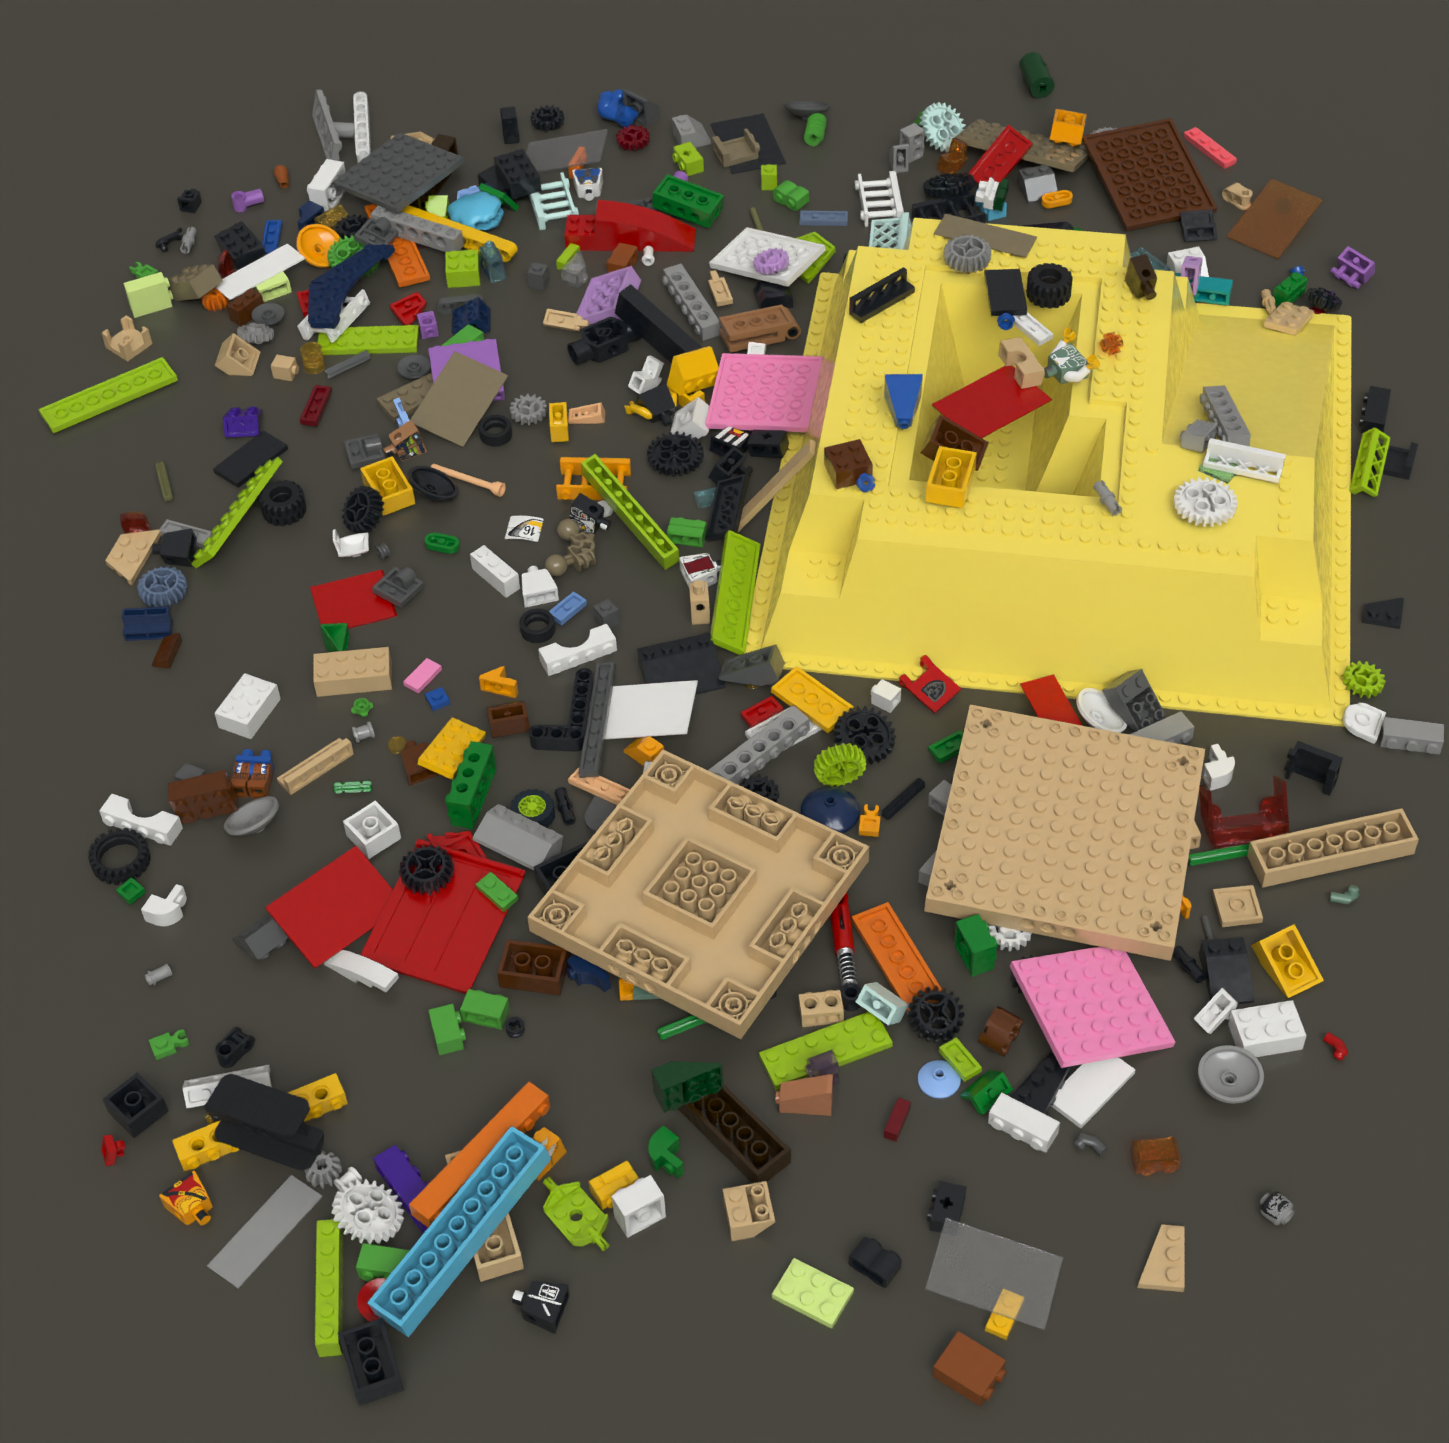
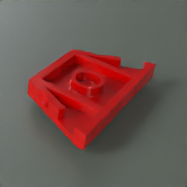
[426,831,488,859]

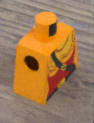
[159,1171,213,1225]

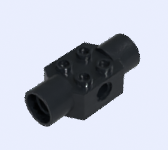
[567,316,642,365]

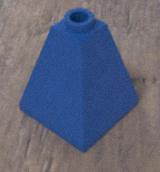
[884,374,923,429]

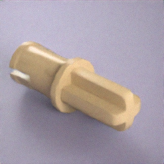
[1260,289,1276,314]

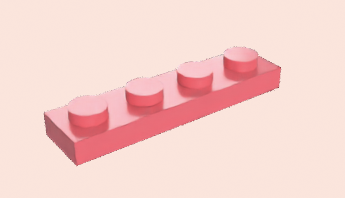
[1183,127,1237,169]

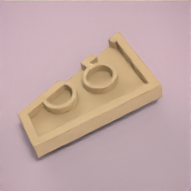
[1137,1224,1185,1292]

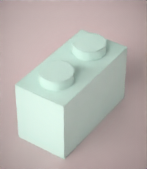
[856,982,909,1025]

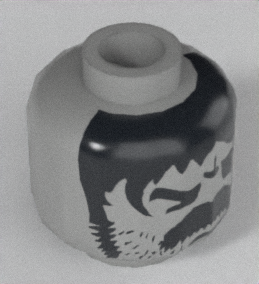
[1260,1192,1295,1225]

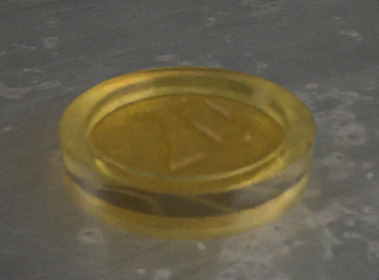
[388,736,407,754]

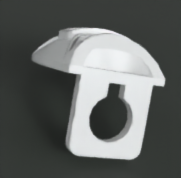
[333,529,369,558]

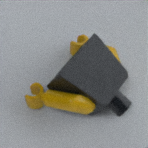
[624,383,677,427]

